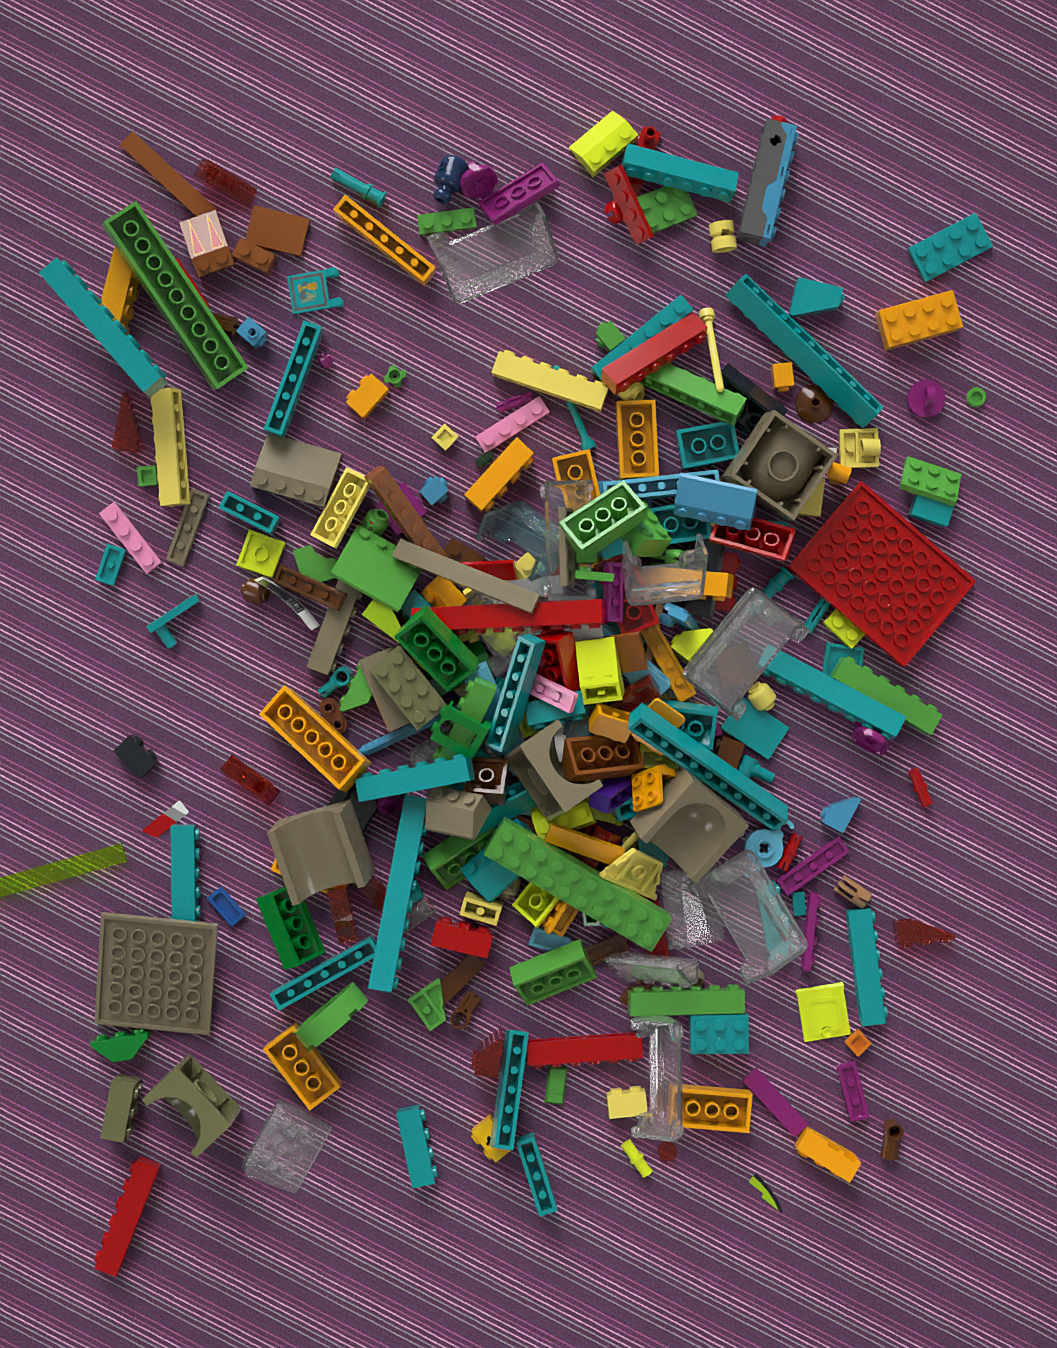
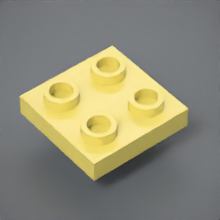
[839,428,881,468]

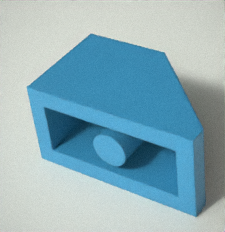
[820,796,861,833]

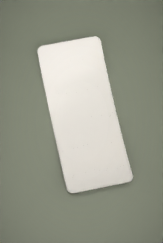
[565,626,604,642]

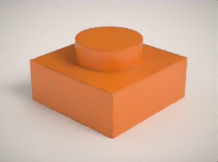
[844,1029,872,1057]

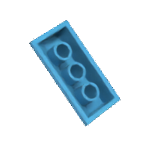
[674,473,758,531]

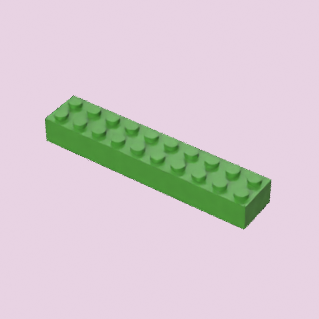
[101,201,249,391]
[484,816,672,952]

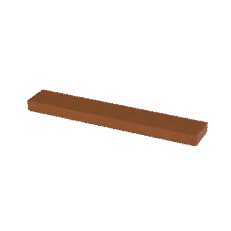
[120,131,218,217]

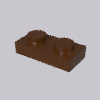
[444,538,485,562]

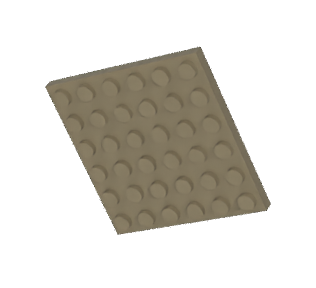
[94,912,218,1035]

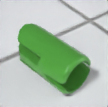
[649,548,686,569]

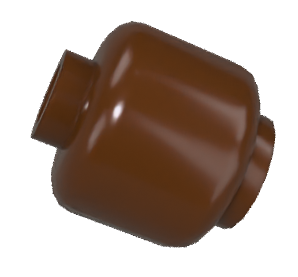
[240,578,271,605]

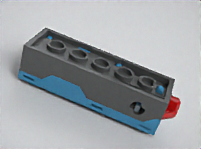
[736,115,799,247]

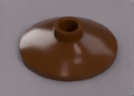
[795,384,833,423]

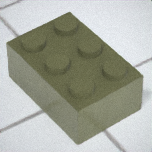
[100,1073,143,1143]

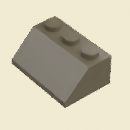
[425,787,491,840]

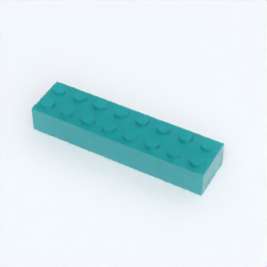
[39,257,168,398]

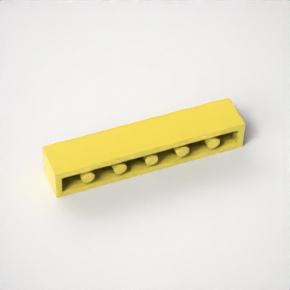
[491,350,608,412]
[150,388,190,507]

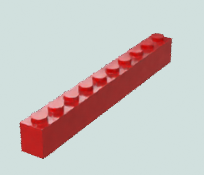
[411,599,606,635]

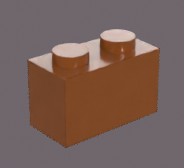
[232,238,277,276]

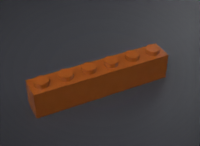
[364,466,448,558]

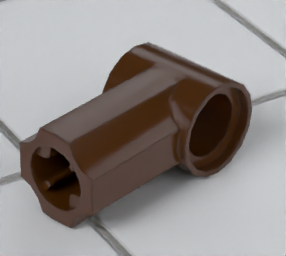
[880,1119,904,1161]

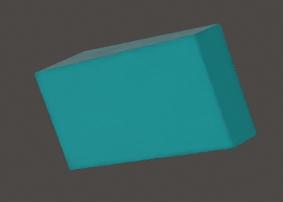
[791,891,806,916]

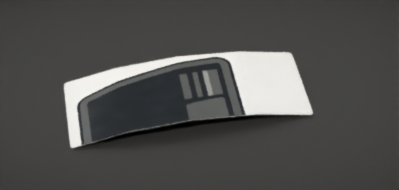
[255,576,320,630]

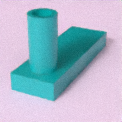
[147,593,200,649]

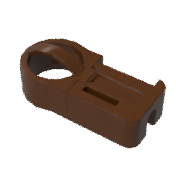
[211,311,238,335]
[450,991,482,1029]

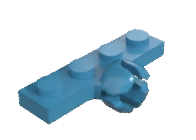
[658,603,700,631]

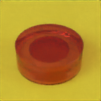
[657,1141,677,1161]

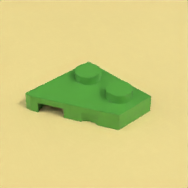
[574,566,614,582]
[408,977,446,1031]

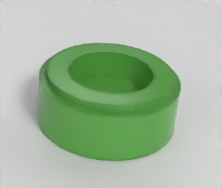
[966,387,986,407]

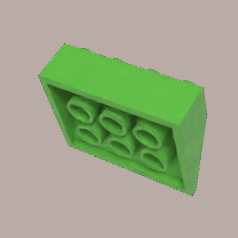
[330,525,422,612]

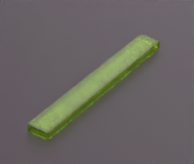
[0,843,127,897]

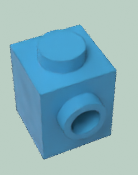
[236,317,268,349]
[419,476,450,507]

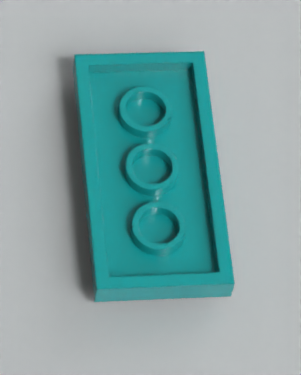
[907,212,993,283]

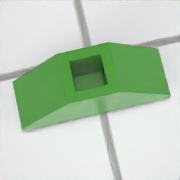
[339,663,374,712]

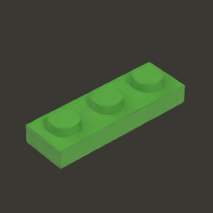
[417,208,477,236]

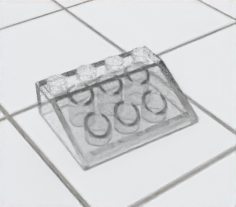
[660,864,724,950]
[605,952,699,988]
[241,1099,333,1194]

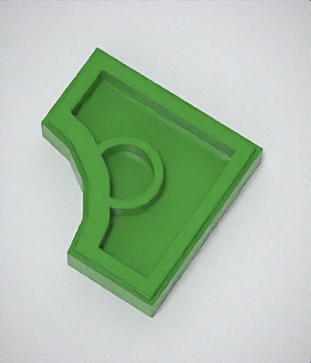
[293,545,337,582]

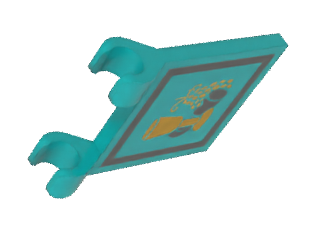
[287,267,344,315]

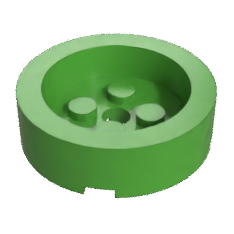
[293,982,368,1051]

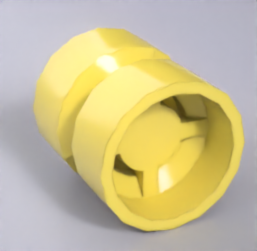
[709,220,737,253]

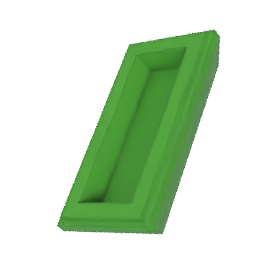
[544,1065,568,1105]

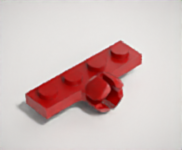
[604,165,654,245]

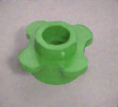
[384,365,406,388]

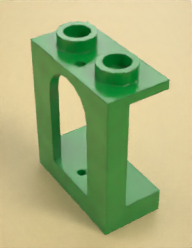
[430,700,492,760]

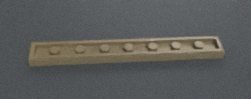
[392,539,540,614]

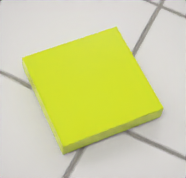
[236,529,286,578]

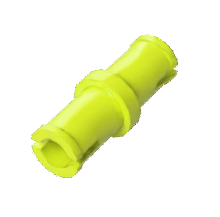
[620,1139,653,1178]

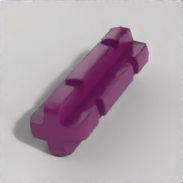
[496,391,533,413]

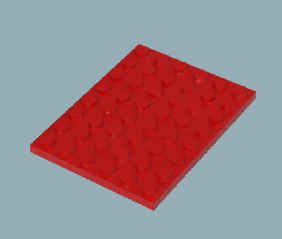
[787,481,976,668]

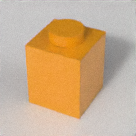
[770,362,794,392]

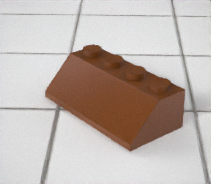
[562,734,645,783]

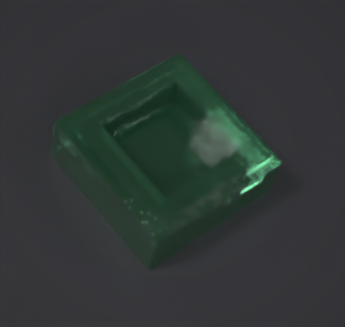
[475,450,494,468]

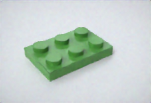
[637,186,698,234]
[899,456,962,507]

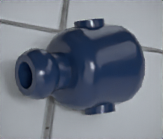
[433,155,469,204]

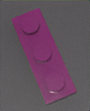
[603,562,624,622]
[836,1061,870,1122]

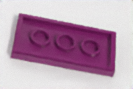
[478,163,561,226]

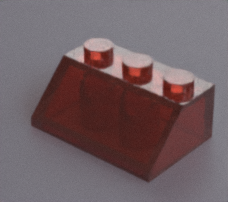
[471,1028,503,1078]

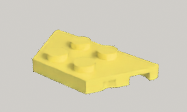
[599,848,663,901]

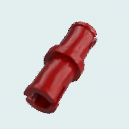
[908,767,933,807]
[776,832,803,872]

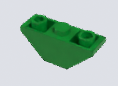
[90,1028,151,1062]

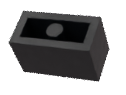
[113,735,159,779]

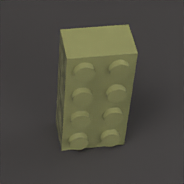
[369,645,447,731]

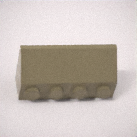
[358,644,411,732]

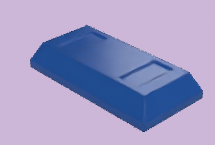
[207,886,246,927]

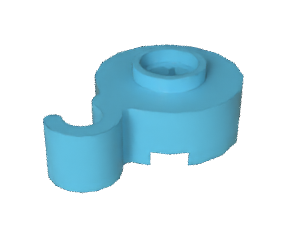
[744,820,794,867]

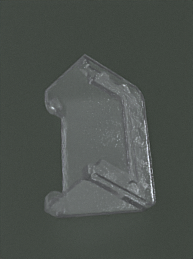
[427,201,558,303]
[540,480,596,601]
[683,588,810,721]
[687,850,808,985]
[631,1015,684,1142]

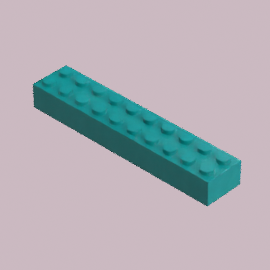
[368,794,427,993]

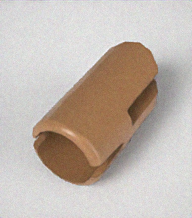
[833,875,872,909]

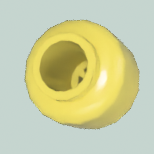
[617,382,645,401]
[748,682,776,711]

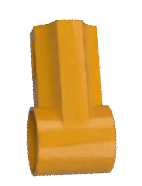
[826,462,852,485]

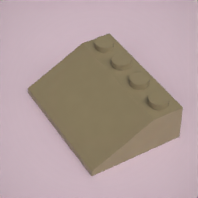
[250,433,342,508]

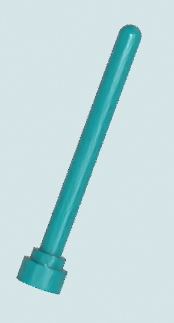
[553,365,597,451]

